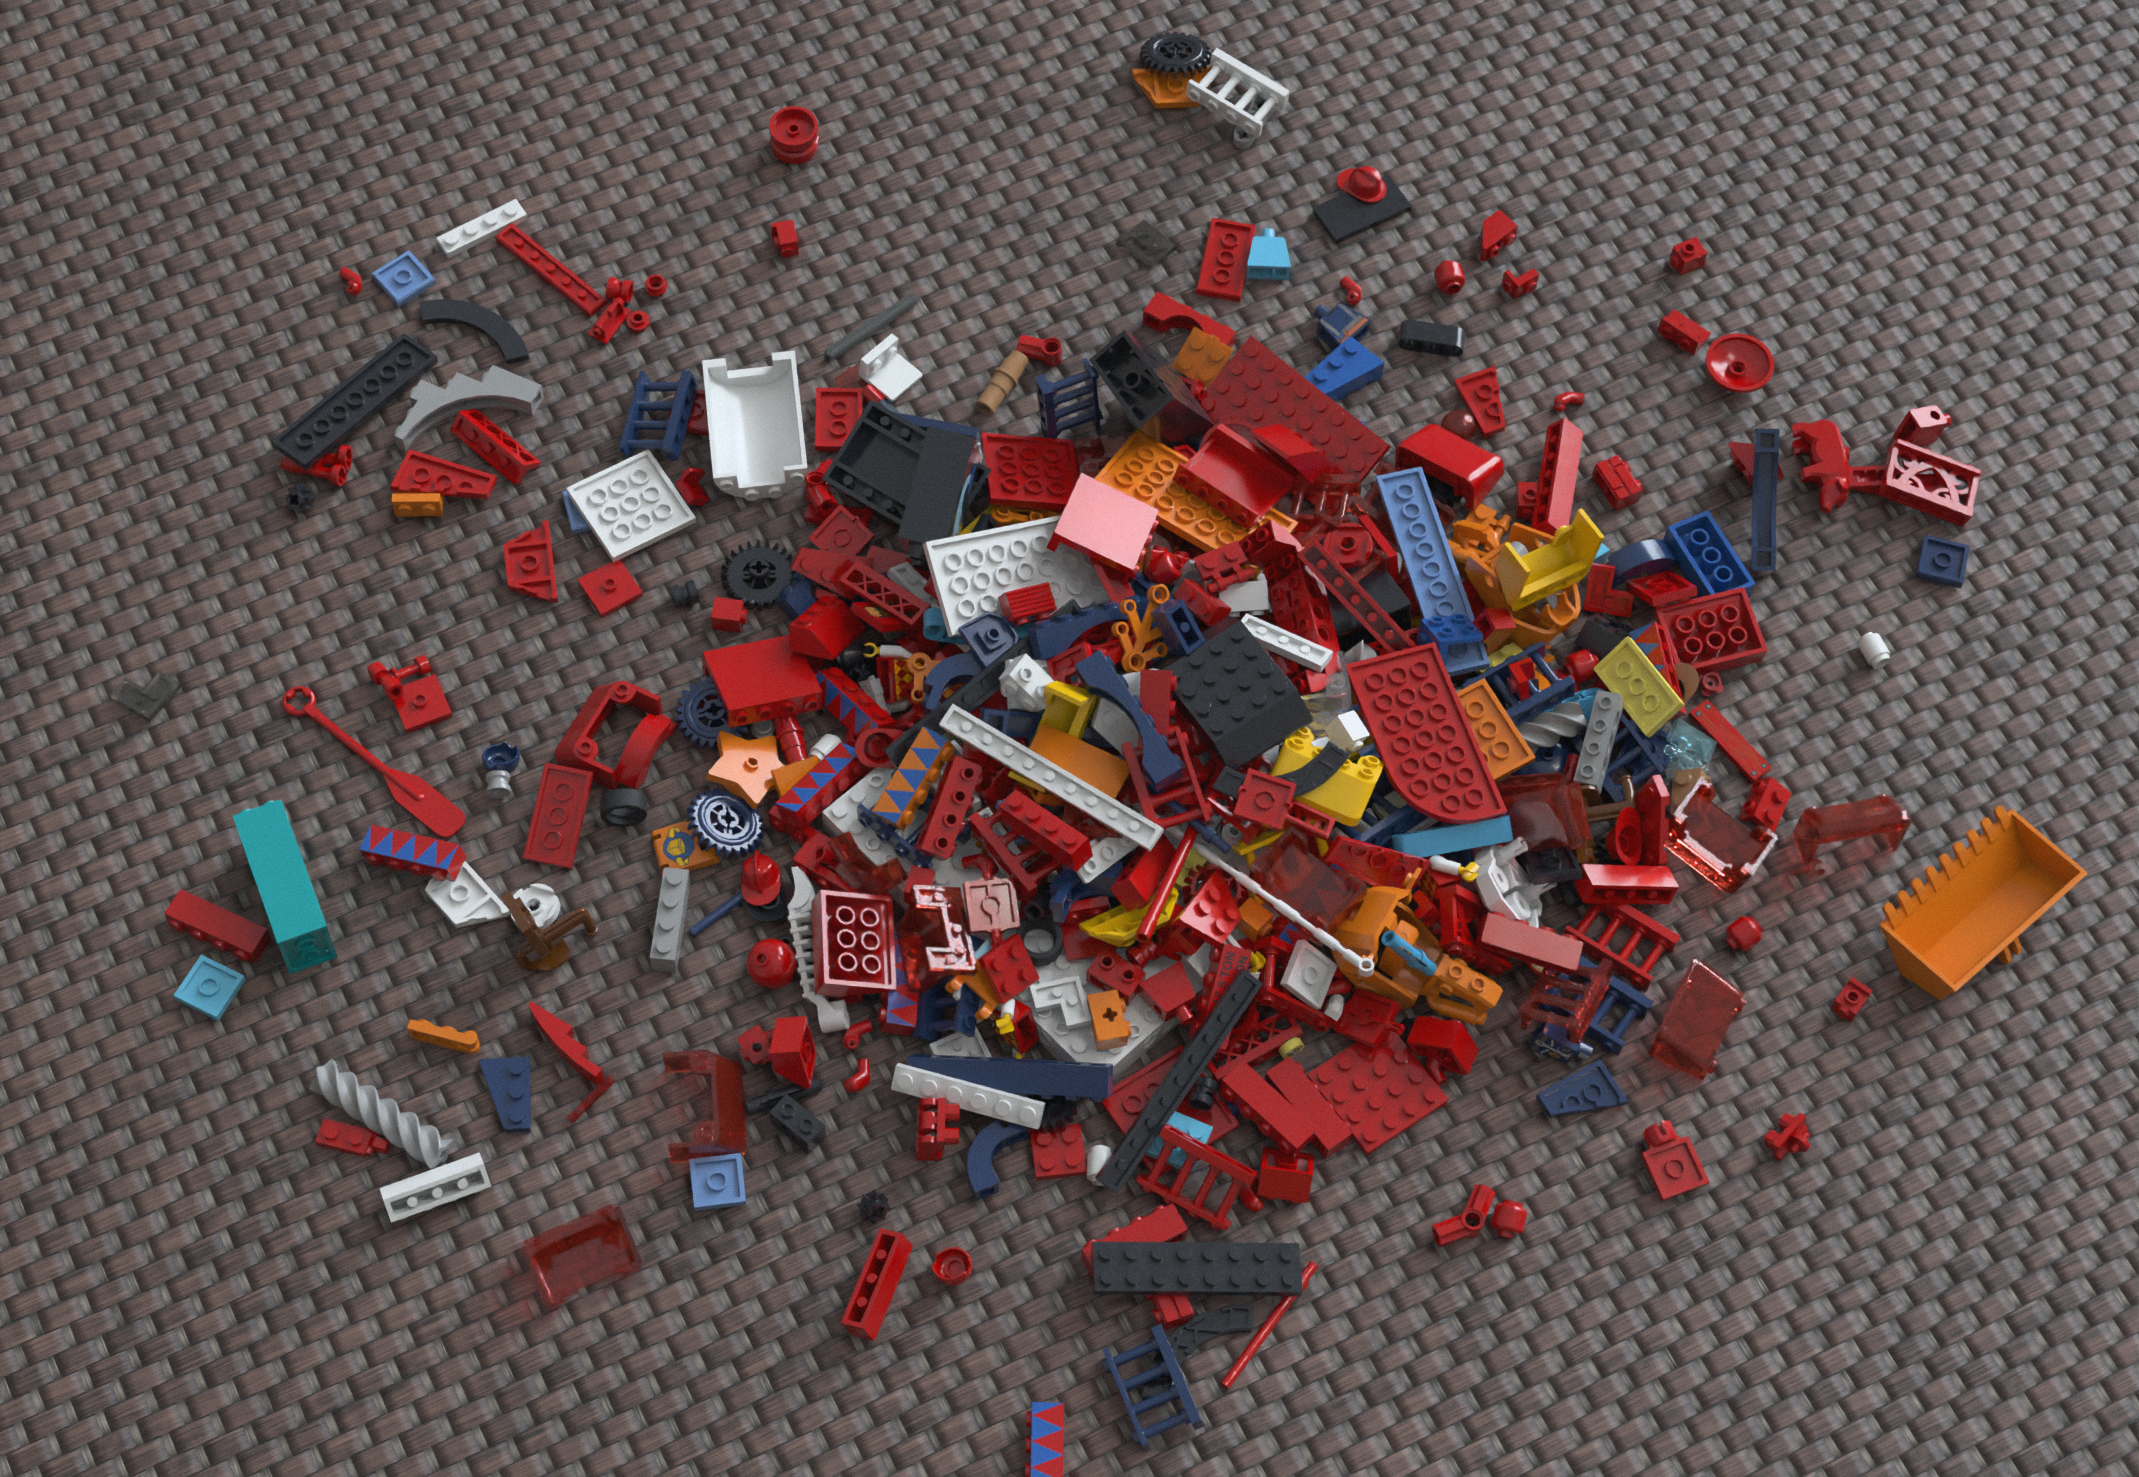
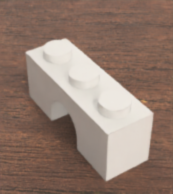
[1311,711,1370,759]

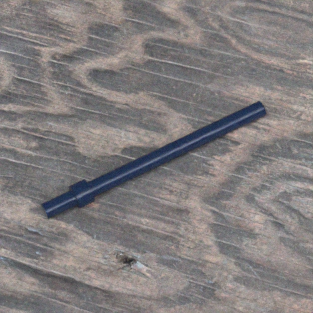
[1117,754,1232,855]

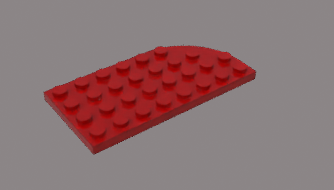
[1343,642,1507,824]

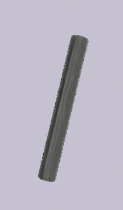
[824,293,918,361]

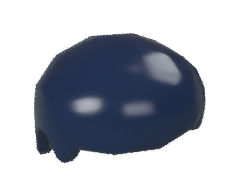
[482,741,520,774]

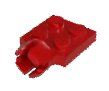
[1640,1120,1710,1202]

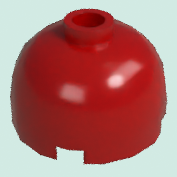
[746,938,798,990]

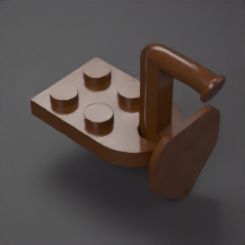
[1550,775,1636,867]
[501,891,598,972]

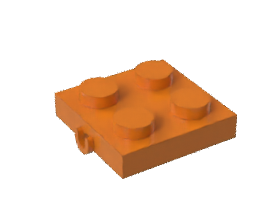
[1172,327,1234,388]

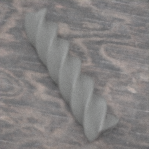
[1516,701,1588,754]
[309,1059,454,1170]

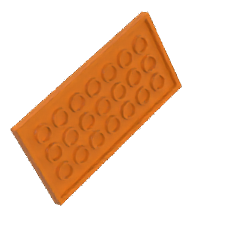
[1094,429,1298,580]

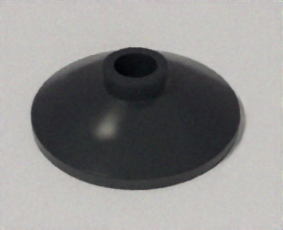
[746,881,794,923]

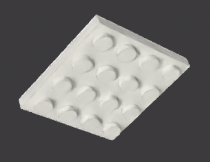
[566,449,696,563]

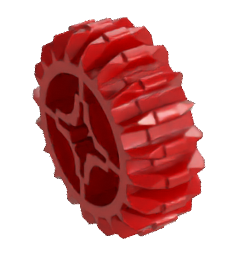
[1181,860,1249,909]

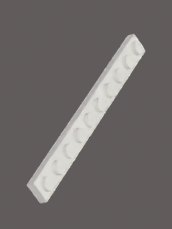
[939,704,1164,851]

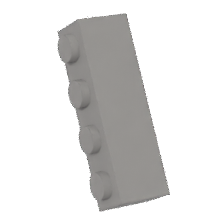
[650,867,691,973]

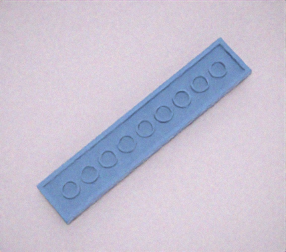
[1376,467,1490,677]

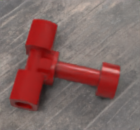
[367,655,431,700]

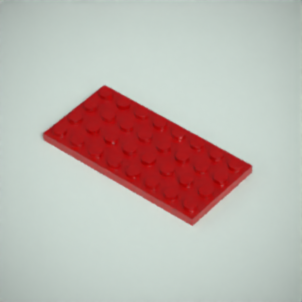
[1198,335,1391,519]

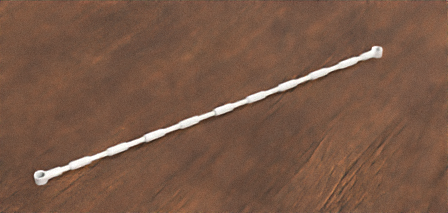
[1132,802,1374,977]

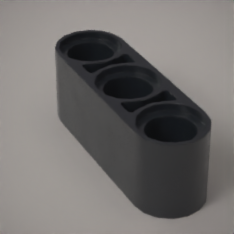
[1398,320,1466,357]

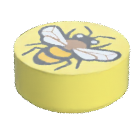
[1278,1037,1304,1060]

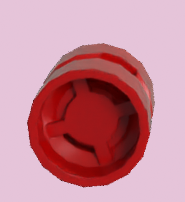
[894,628,939,657]

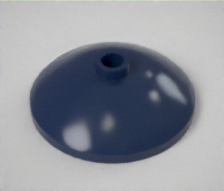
[1512,736,1580,796]

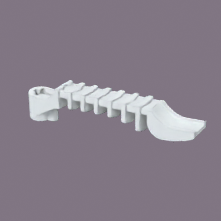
[787,866,850,1033]

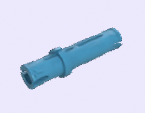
[1382,930,1437,976]

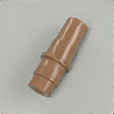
[976,350,1029,415]

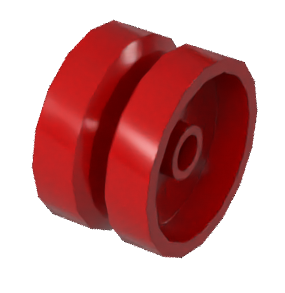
[769,106,819,164]

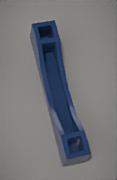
[1750,428,1780,571]
[1028,591,1172,659]
[1075,650,1183,792]
[979,707,1114,748]

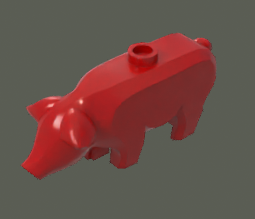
[1791,419,1850,514]

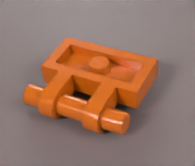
[1464,503,1512,553]

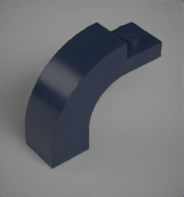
[1604,539,1679,589]
[921,653,983,716]
[1049,862,1123,923]
[967,1120,1030,1201]

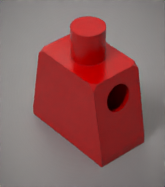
[1893,405,1952,447]
[1138,961,1196,1026]

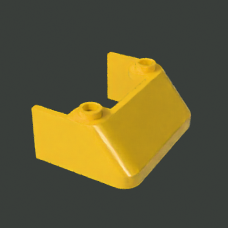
[1496,508,1604,611]
[1008,681,1098,793]

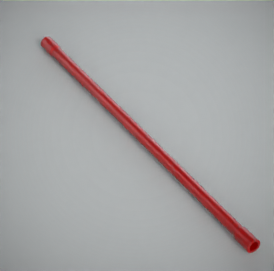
[1135,650,1270,943]

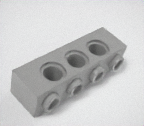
[1573,690,1624,794]

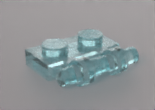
[1663,718,1717,774]

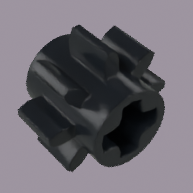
[285,483,316,514]
[848,663,877,687]
[857,1190,891,1224]

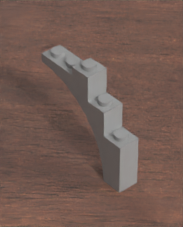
[394,365,544,452]

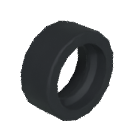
[600,788,647,827]
[1016,917,1063,967]

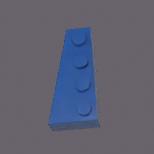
[1304,336,1384,401]

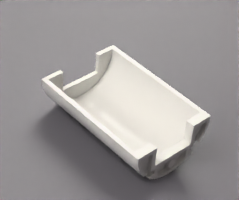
[702,350,807,501]

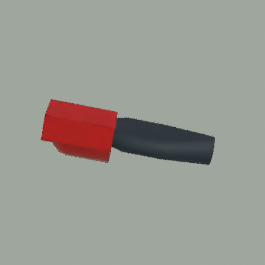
[861,384,900,413]

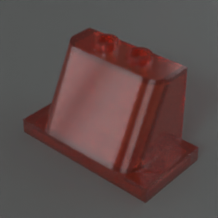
[896,885,978,993]

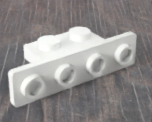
[1077,812,1144,884]

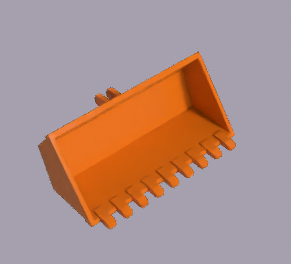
[1879,805,2088,1001]

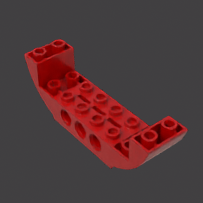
[1238,519,1342,701]

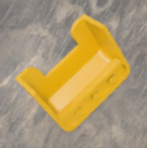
[1270,727,1384,826]

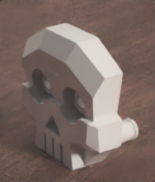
[1473,837,1557,928]

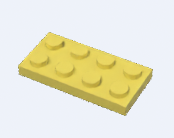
[1593,636,1685,738]

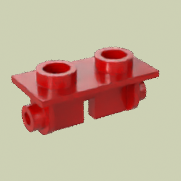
[587,297,631,344]

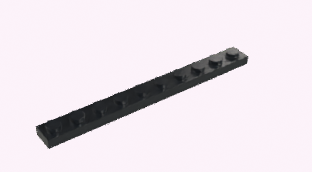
[883,599,1082,769]
[1095,968,1263,1194]

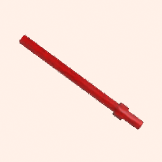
[1220,1261,1318,1389]

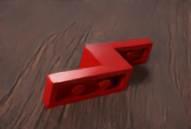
[769,806,861,894]

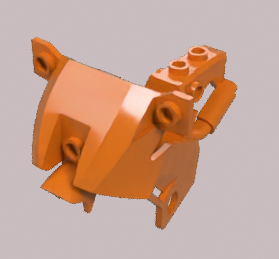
[1447,520,1581,656]
[1324,867,1503,1026]

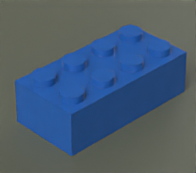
[1663,510,1755,598]

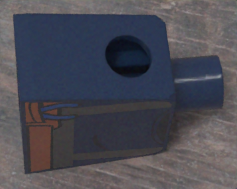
[1313,303,1370,351]

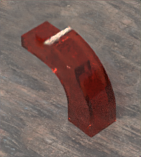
[827,831,908,895]

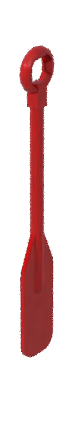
[282,686,466,838]

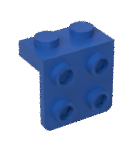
[1416,613,1483,666]

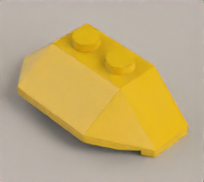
[1079,887,1179,947]

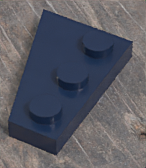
[478,1056,531,1133]
[1536,1059,1628,1118]

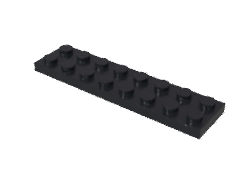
[271,333,438,470]
[1091,1241,1303,1296]

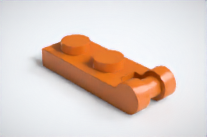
[407,1019,480,1054]

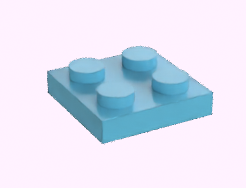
[173,955,246,1021]
[1145,1111,1213,1175]

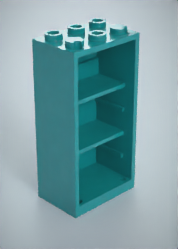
[233,799,338,975]

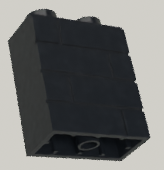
[1089,330,1215,449]

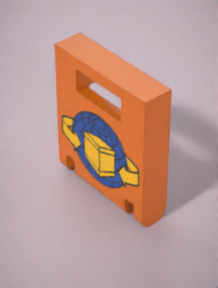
[650,821,720,877]

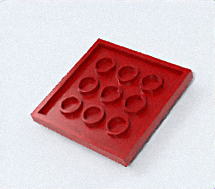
[980,433,1078,511]
[1307,1031,1449,1156]
[1099,1045,1240,1177]

